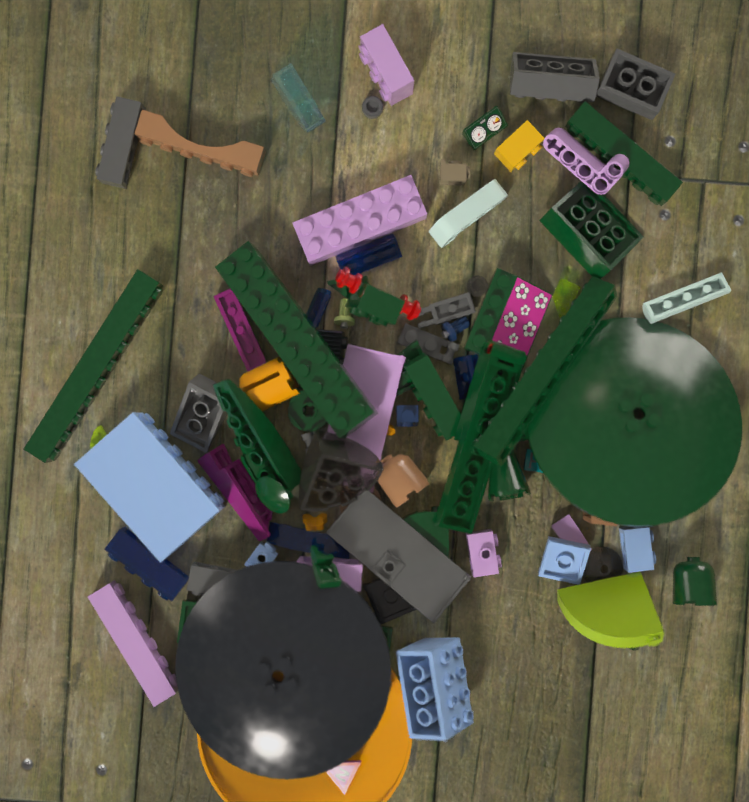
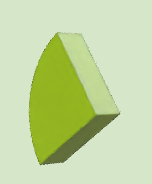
[90,425,107,449]

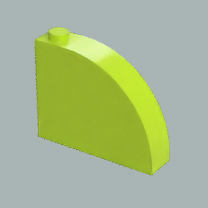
[557,571,664,648]

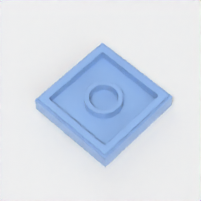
[538,536,591,585]

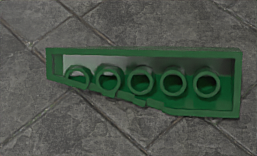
[213,378,305,491]

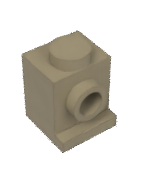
[439,159,470,186]

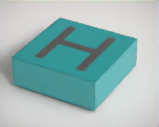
[523,449,542,472]

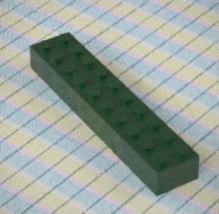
[215,241,378,439]

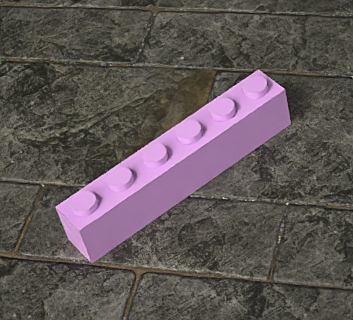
[88,580,178,707]

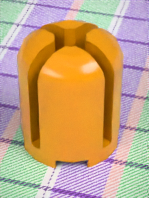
[239,356,300,412]

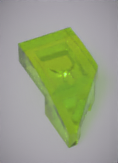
[552,278,580,319]

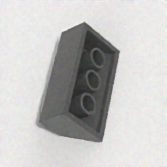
[510,52,600,103]

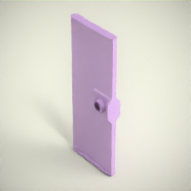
[316,344,406,493]

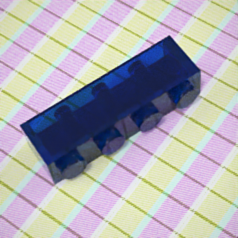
[104,527,189,601]

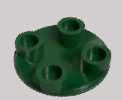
[255,474,293,513]

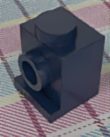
[396,405,418,427]

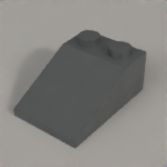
[170,373,227,453]

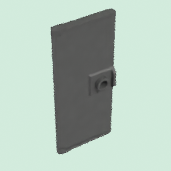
[326,486,471,623]

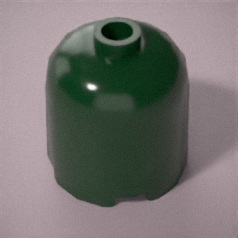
[673,557,717,606]

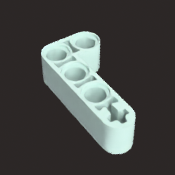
[429,179,509,248]

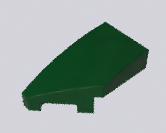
[310,545,342,588]

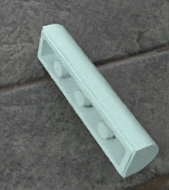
[642,272,731,324]

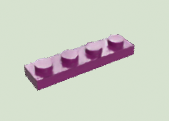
[213,289,267,371]

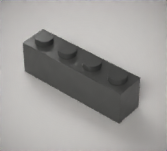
[95,96,146,189]
[186,562,237,596]

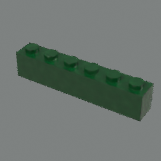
[565,101,683,206]

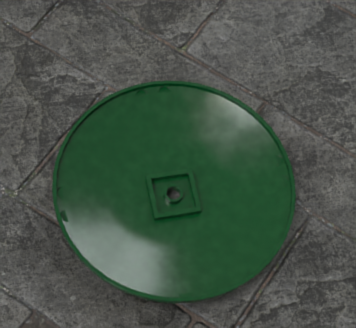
[527,317,742,527]

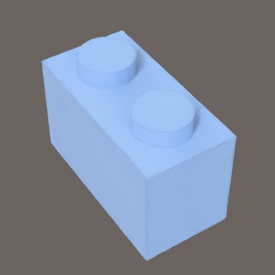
[619,526,656,573]

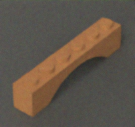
[134,110,266,177]

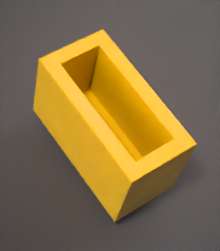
[494,120,545,172]

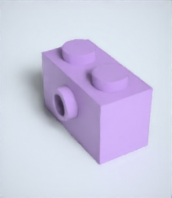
[466,529,502,577]

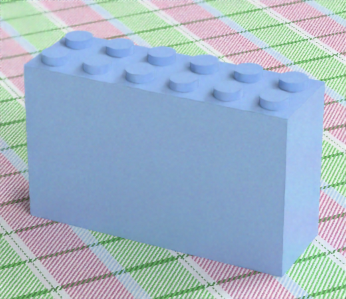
[74,412,226,562]

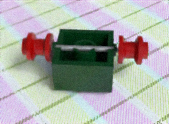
[335,267,421,327]

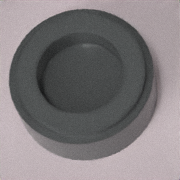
[362,96,383,119]

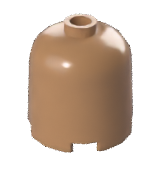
[376,454,429,508]

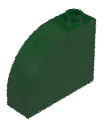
[402,506,449,558]

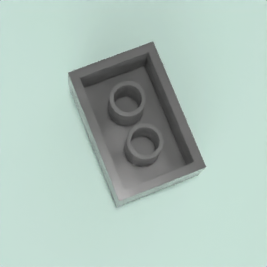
[596,49,675,120]

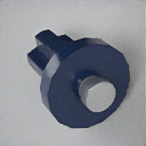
[441,316,470,342]

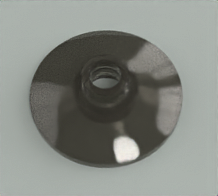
[583,546,623,583]

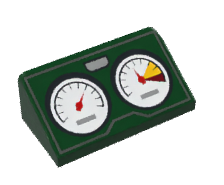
[462,106,508,150]

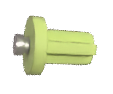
[334,299,355,329]

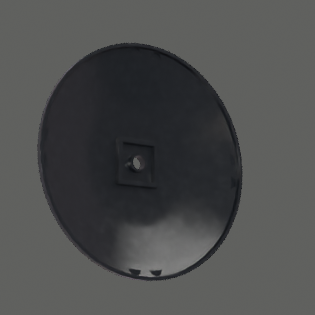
[176,561,392,779]

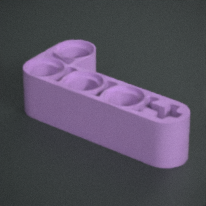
[543,128,629,195]

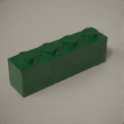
[402,353,461,441]

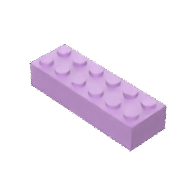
[293,175,427,266]

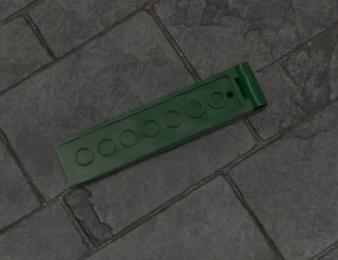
[434,340,527,534]

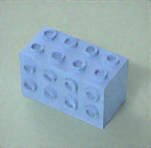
[396,637,474,741]

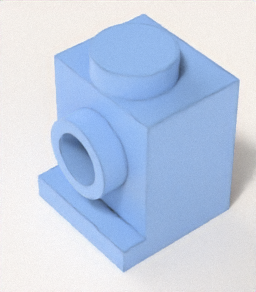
[244,541,278,567]

